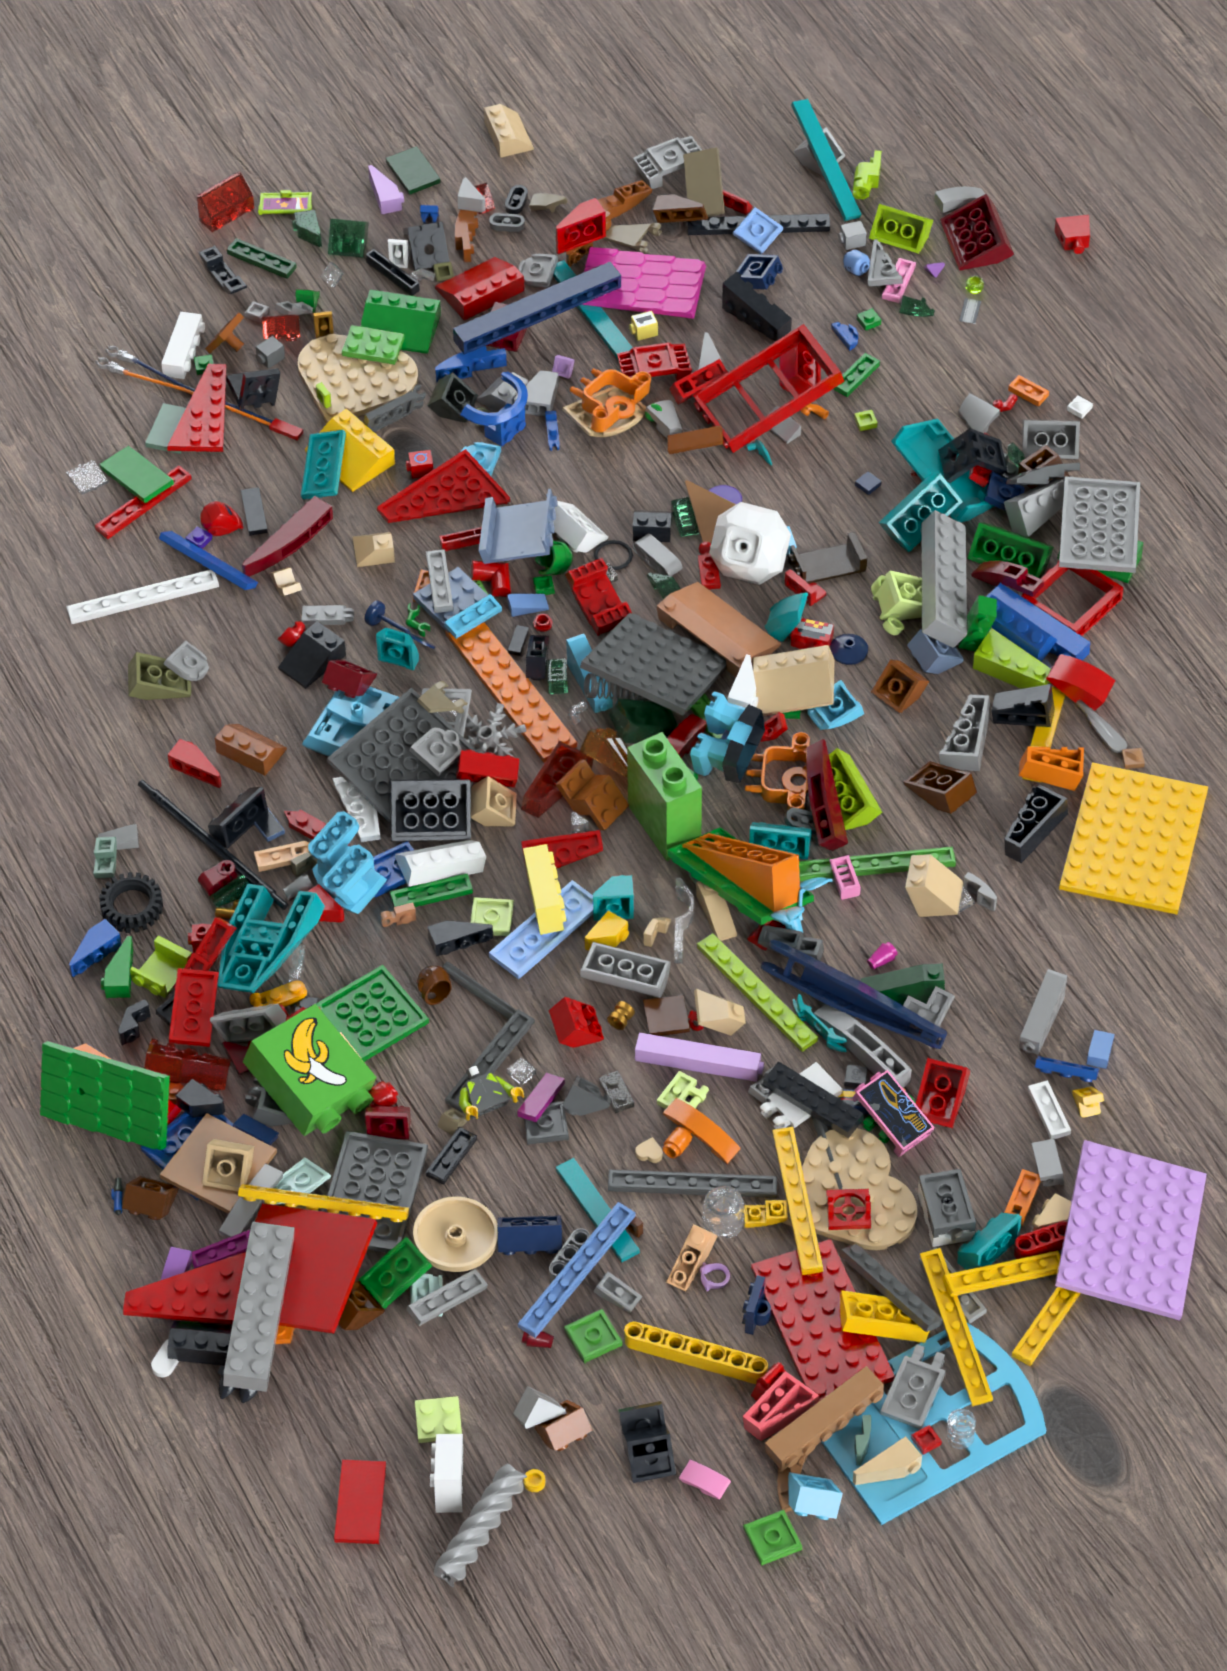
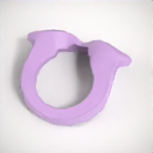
[700,1262,730,1291]

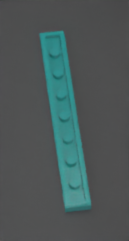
[791,99,862,221]
[553,260,633,361]

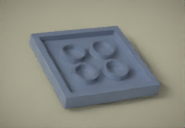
[413,567,488,633]

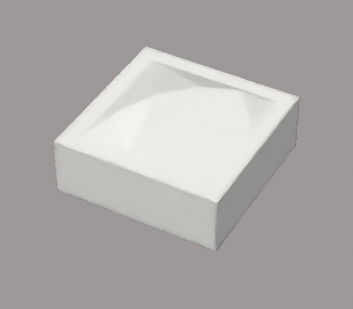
[1067,396,1093,419]

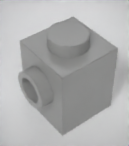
[838,221,867,250]

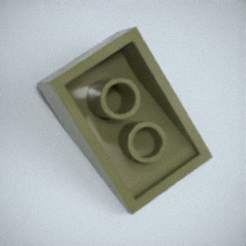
[128,652,191,700]

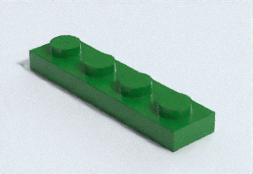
[390,873,473,907]

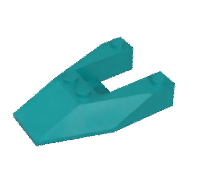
[217,884,325,993]

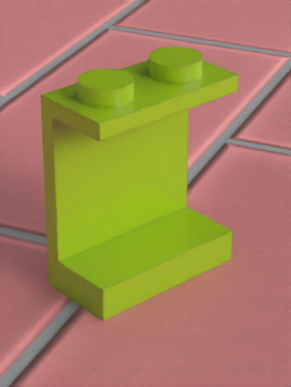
[130,935,192,998]

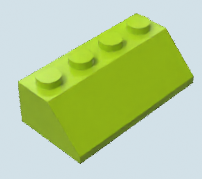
[829,748,882,830]

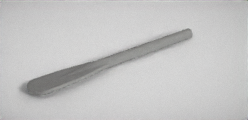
[1042,659,1127,753]

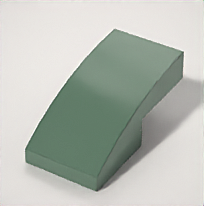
[93,837,117,878]
[854,1415,871,1465]

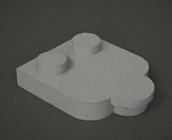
[409,728,461,776]

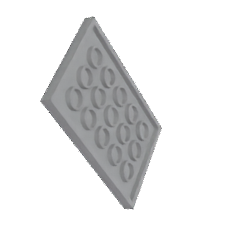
[1059,477,1140,573]

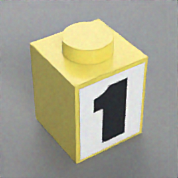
[629,311,658,341]

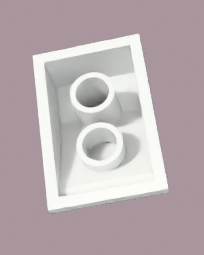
[728,654,758,708]

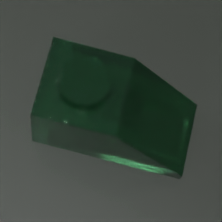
[292,209,322,247]

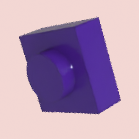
[185,526,212,549]

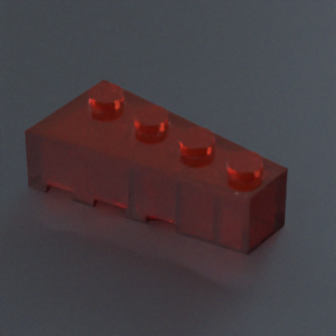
[521,741,594,818]
[144,1038,231,1091]

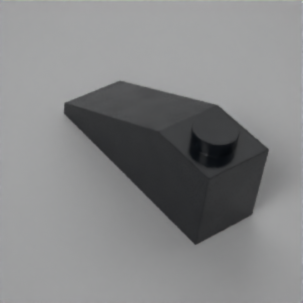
[526,635,549,680]

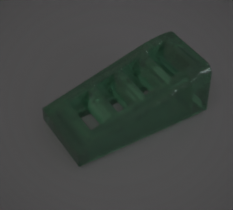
[671,497,699,537]
[547,658,568,694]
[209,875,249,907]

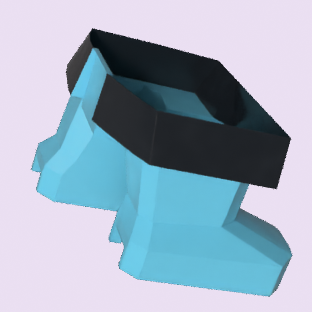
[690,692,765,783]

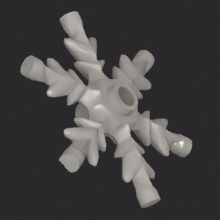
[464,703,526,758]

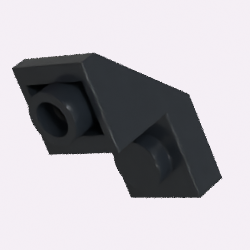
[118,999,151,1046]

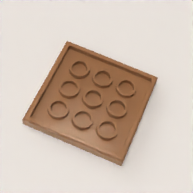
[160,1113,277,1214]

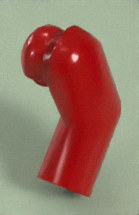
[993,394,1018,412]

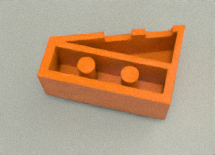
[1019,746,1084,791]

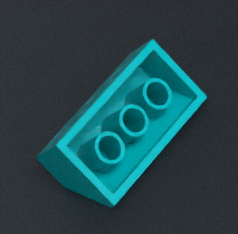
[878,473,963,552]

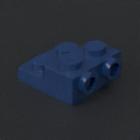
[736,254,783,290]

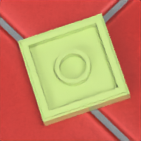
[470,897,514,936]

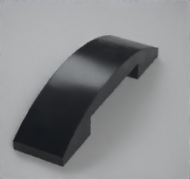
[199,246,247,294]

